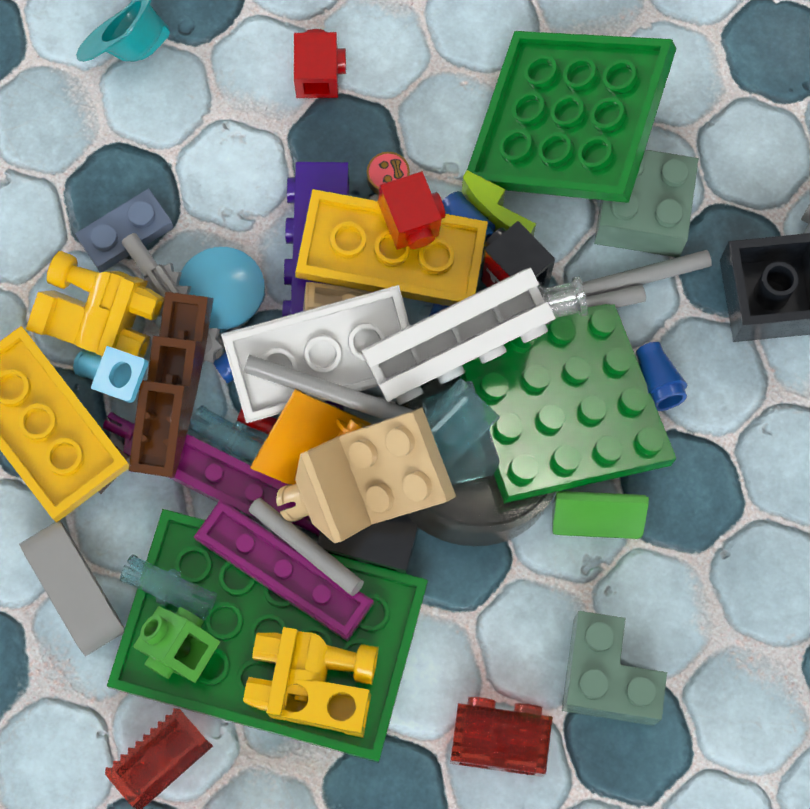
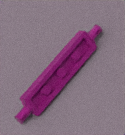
[103,412,320,537]

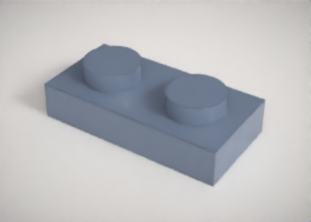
[75,188,174,273]

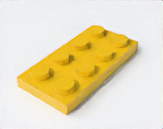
[295,189,488,306]
[0,326,129,523]

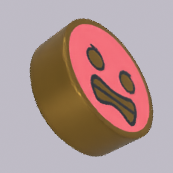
[367,152,410,195]

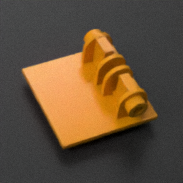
[250,389,372,485]

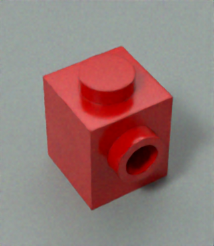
[294,29,346,98]
[378,171,446,250]

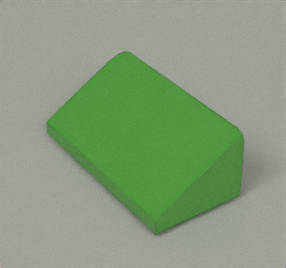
[552,491,649,539]

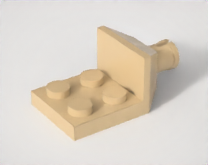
[276,408,456,543]

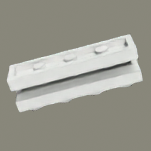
[361,268,556,405]

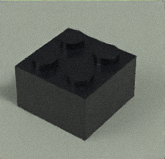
[720,233,810,342]

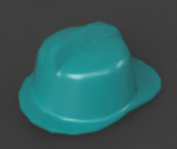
[76,0,170,62]

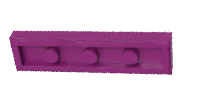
[194,499,374,642]

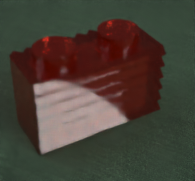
[450,697,553,777]
[105,708,213,809]

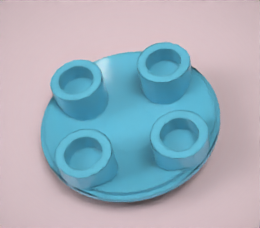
[179,247,265,333]

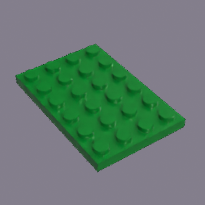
[107,509,428,763]

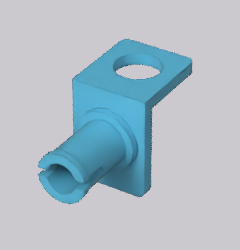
[73,346,148,403]

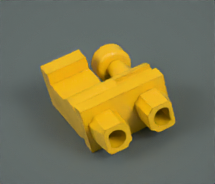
[25,251,164,358]
[243,627,378,738]

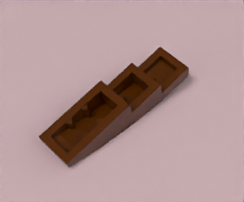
[129,292,214,478]

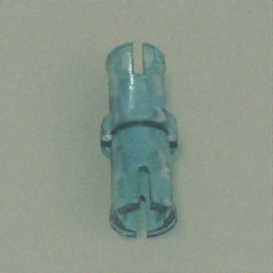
[188,405,265,464]
[120,554,217,620]

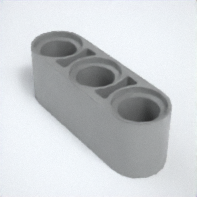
[19,521,125,656]

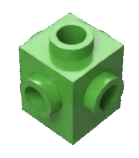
[133,606,220,683]

